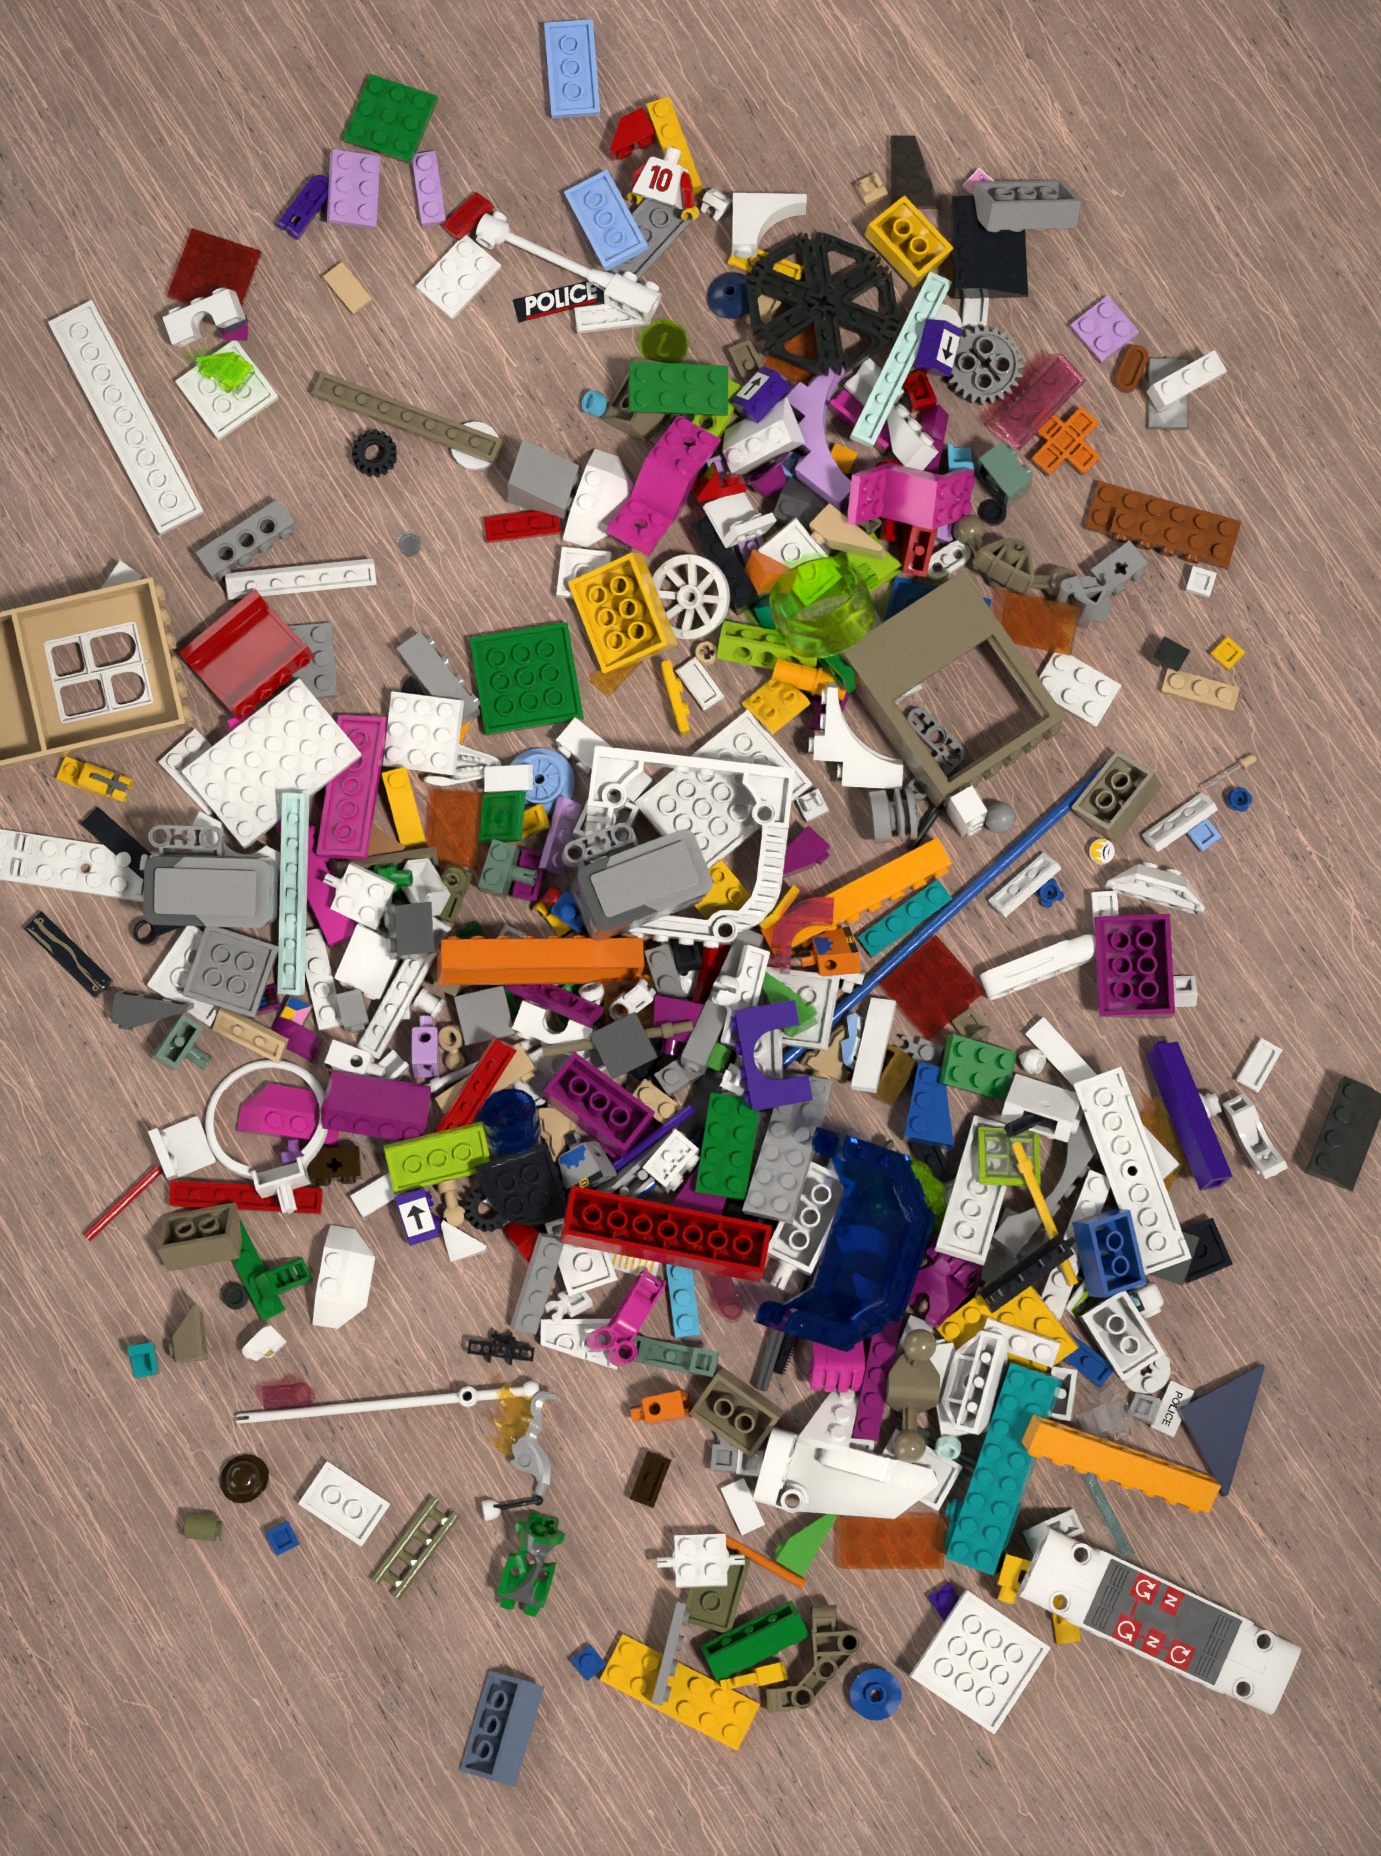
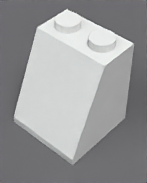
[334,920,402,999]

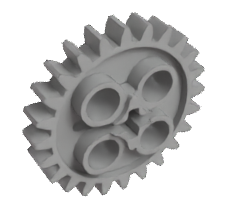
[948,325,1025,406]

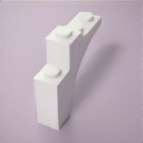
[808,682,903,789]

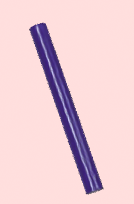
[612,1104,696,1173]

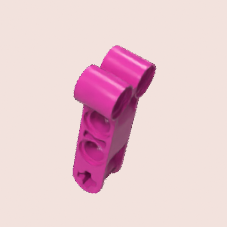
[587,1267,666,1366]

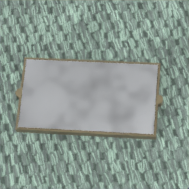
[1148,356,1189,432]

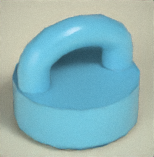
[582,390,607,416]

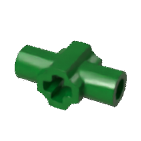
[369,863,413,892]

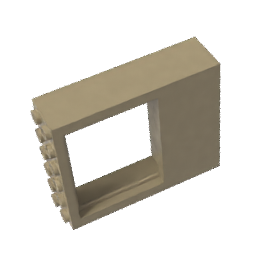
[839,571,1066,809]

